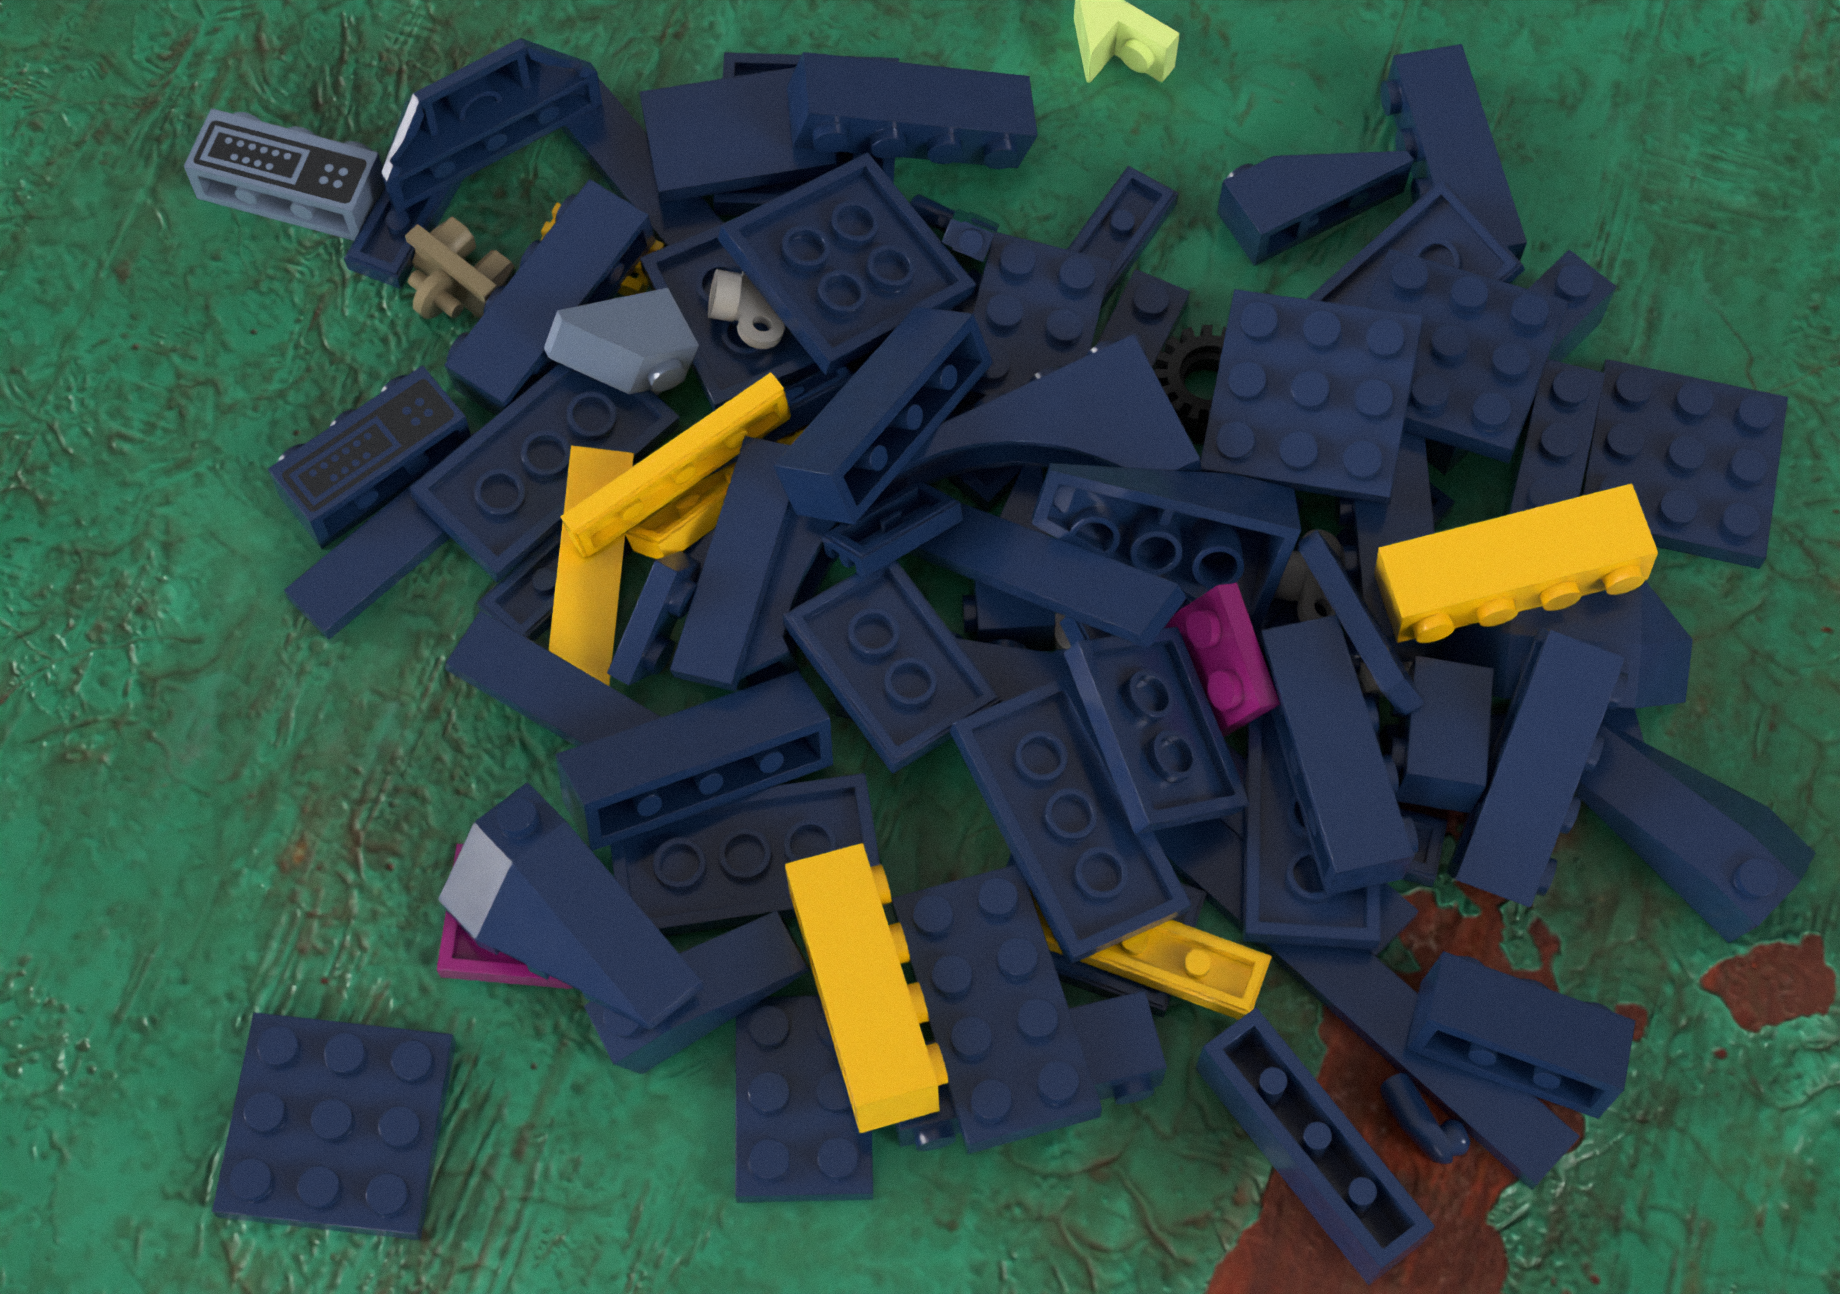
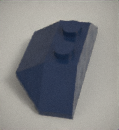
[381,38,603,213]
[1436,580,1693,709]

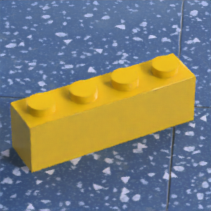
[1374,483,1658,643]
[785,843,948,1133]

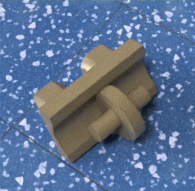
[405,216,516,319]

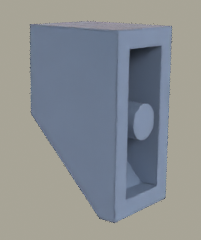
[544,288,699,394]

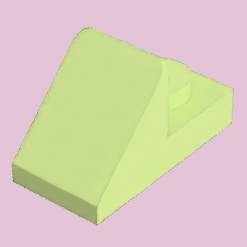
[1074,0,1180,83]

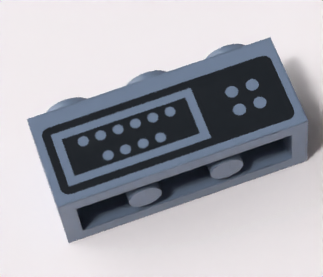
[184,108,385,241]

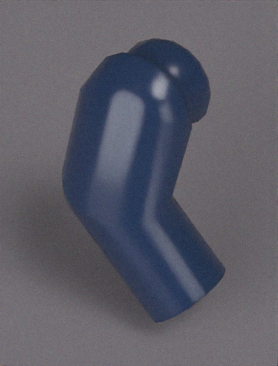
[1379,1073,1470,1164]

